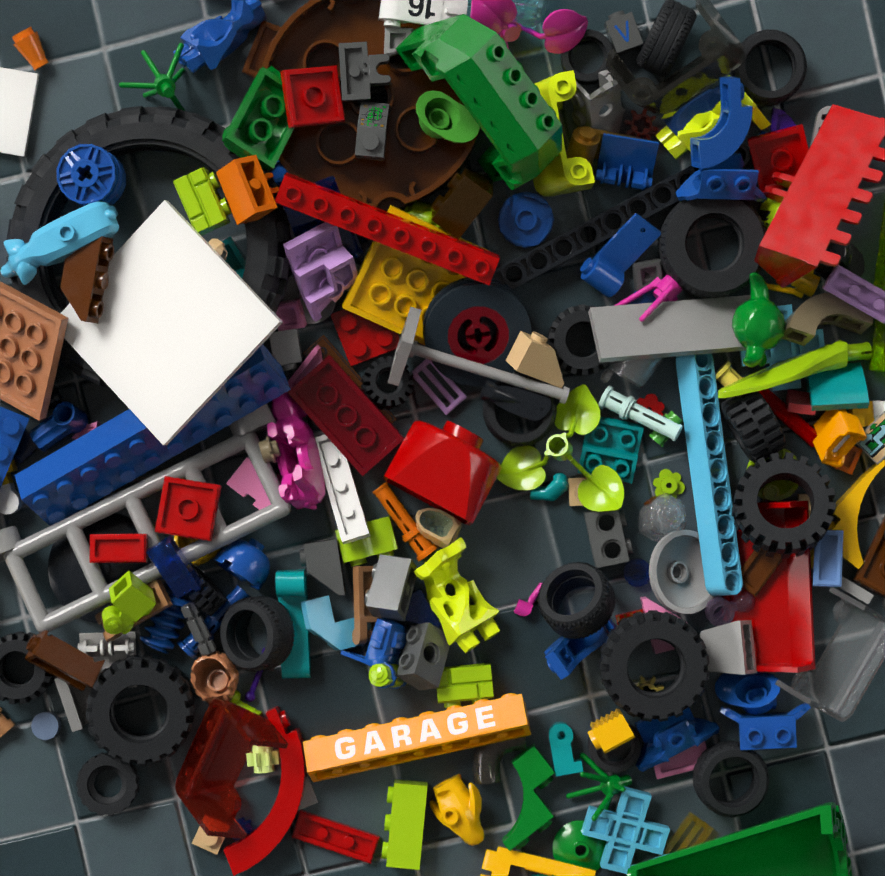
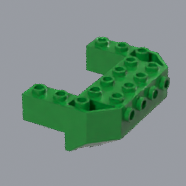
[395,14,562,190]

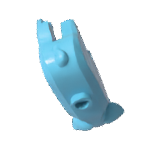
[1,201,119,285]

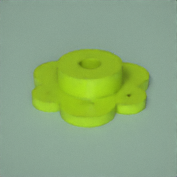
[653,469,685,501]

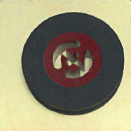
[423,277,532,386]

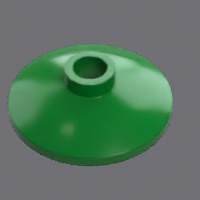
[552,820,606,871]

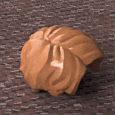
[190,651,239,704]

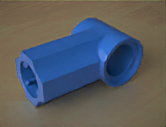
[29,402,88,452]

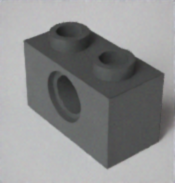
[396,622,450,691]

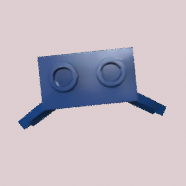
[676,153,767,203]
[719,702,811,750]
[635,707,720,772]

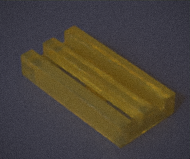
[659,812,714,856]

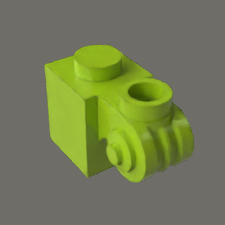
[101,570,156,635]

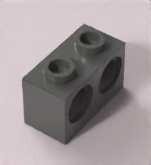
[583,510,633,568]

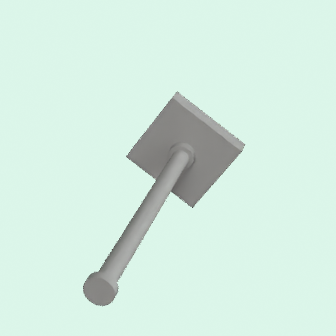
[388,306,570,404]

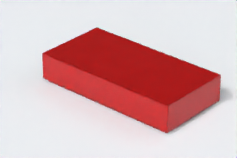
[89,534,148,563]

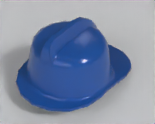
[715,672,781,715]

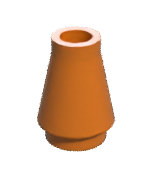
[12,27,49,71]

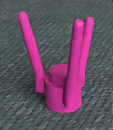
[614,275,682,322]

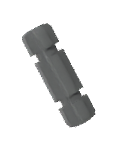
[181,602,216,655]

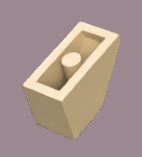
[505,331,564,388]

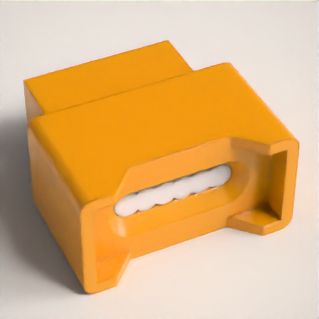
[813,409,867,467]

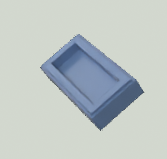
[813,530,843,588]

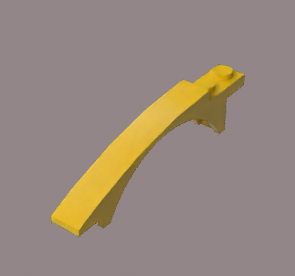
[810,458,885,569]

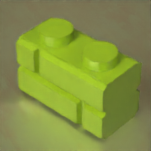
[173,167,232,236]
[437,663,494,708]

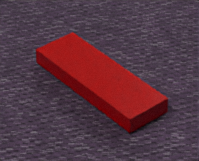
[292,810,380,864]

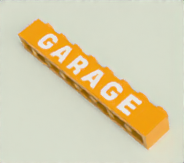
[303,693,531,782]

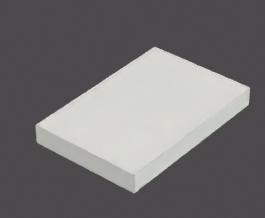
[0,67,39,157]

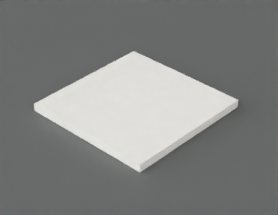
[61,200,283,445]

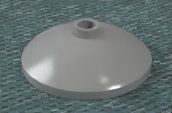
[649,530,714,614]

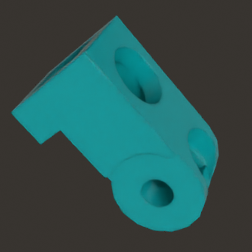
[549,722,583,776]

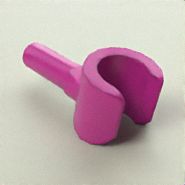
[514,582,542,617]

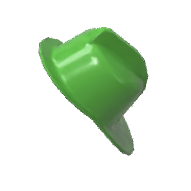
[416,90,480,143]

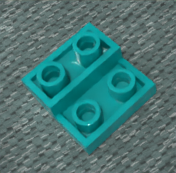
[805,363,869,411]
[577,416,644,484]

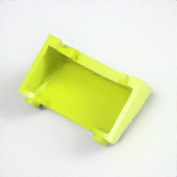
[533,70,595,197]

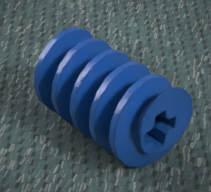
[139,591,191,654]

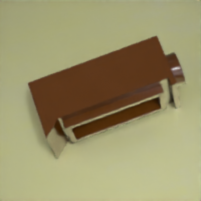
[25,630,105,691]

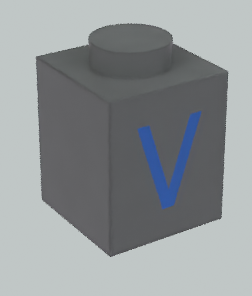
[604,10,643,57]

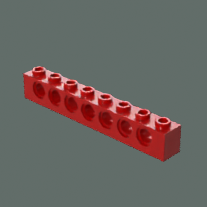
[275,172,500,285]

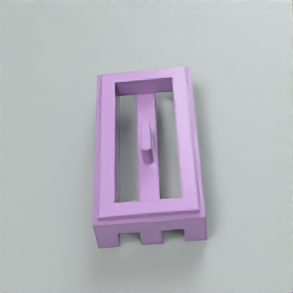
[412,359,467,415]

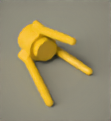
[766,270,820,298]

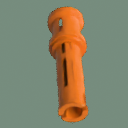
[372,482,439,562]

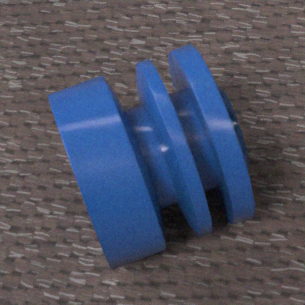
[56,144,126,206]

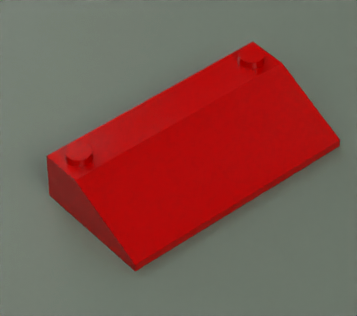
[723,500,816,673]

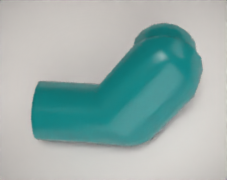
[530,473,569,501]

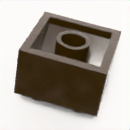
[430,168,493,239]

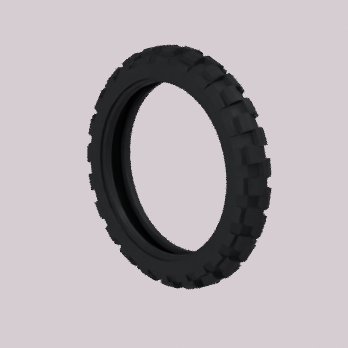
[6,106,291,389]

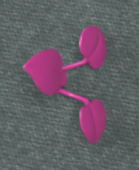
[470,0,588,54]

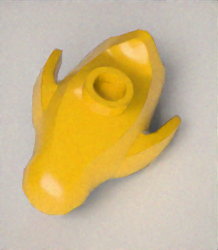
[430,773,485,846]

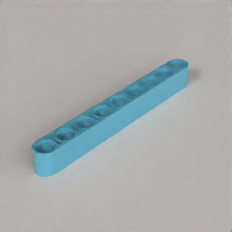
[676,353,743,596]

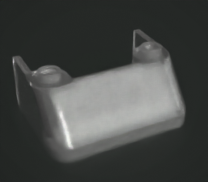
[775,587,885,722]

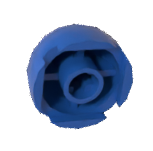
[213,538,270,591]

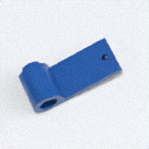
[580,213,661,298]

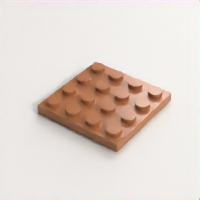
[0,281,69,421]

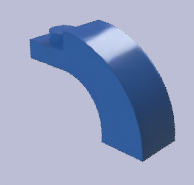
[690,76,753,169]
[544,619,616,680]

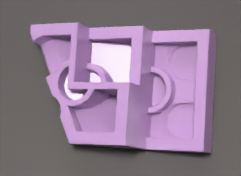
[283,222,358,322]

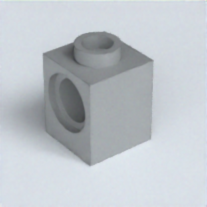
[269,329,303,371]

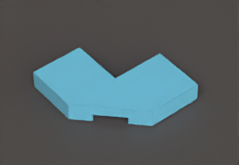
[300,595,359,651]

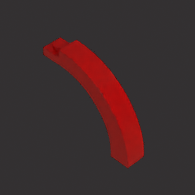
[224,705,307,876]

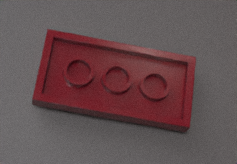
[287,355,404,476]

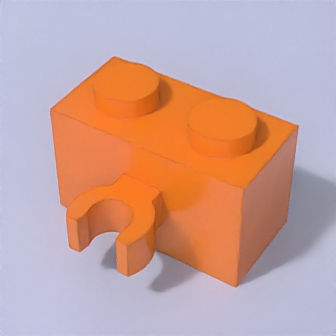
[216,155,279,225]

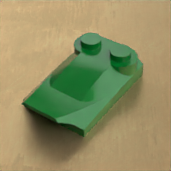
[222,66,294,171]

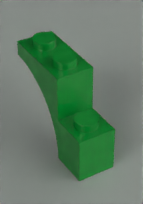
[502,743,555,851]

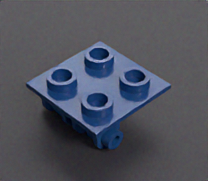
[595,133,659,191]

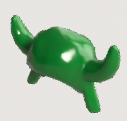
[732,272,785,367]

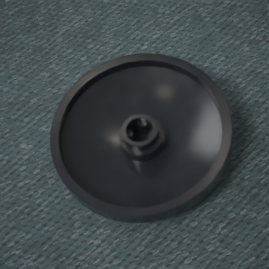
[48,513,159,623]

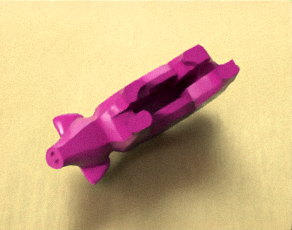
[267,392,325,510]

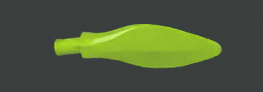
[718,340,872,398]

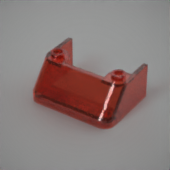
[175,699,288,839]

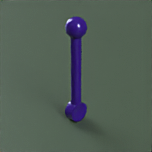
[244,648,265,702]

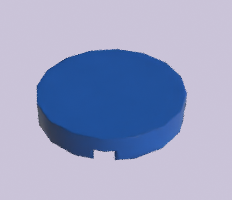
[498,192,554,248]

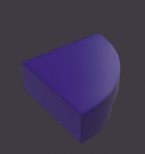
[770,108,796,132]

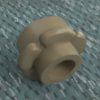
[258,436,281,464]

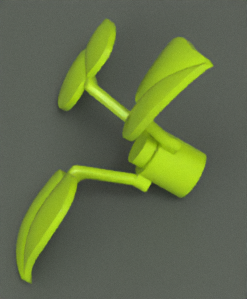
[497,384,625,512]

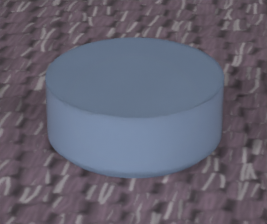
[31,711,61,740]

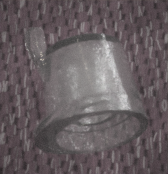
[600,357,664,388]

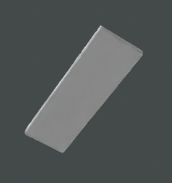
[588,295,751,363]

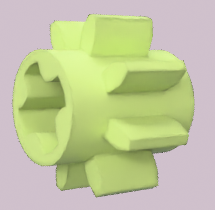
[246,742,281,773]

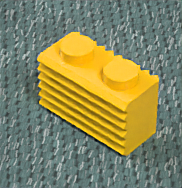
[587,708,635,754]

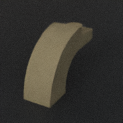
[782,293,874,346]

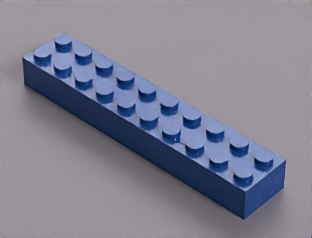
[15,344,291,526]

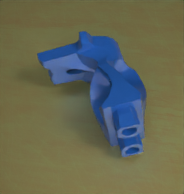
[173,0,267,73]

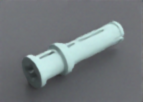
[598,385,683,442]

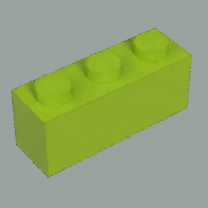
[381,779,428,870]

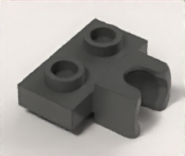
[339,42,391,102]

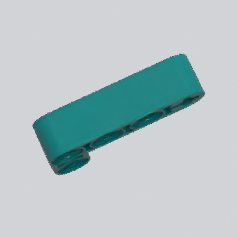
[275,569,311,679]

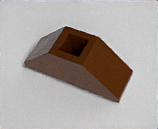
[60,236,114,324]

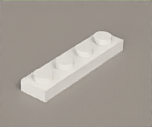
[315,434,371,544]

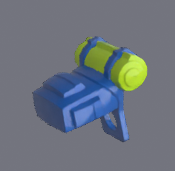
[340,618,408,689]

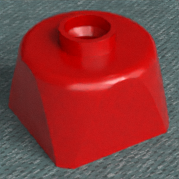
[383,420,502,526]

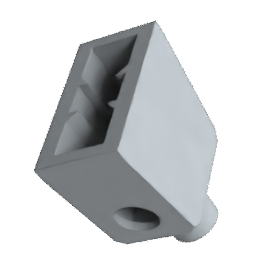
[700,620,757,675]

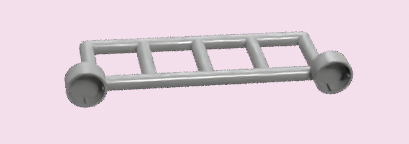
[0,403,291,633]

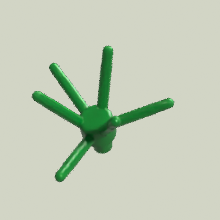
[119,43,185,111]
[566,752,632,821]

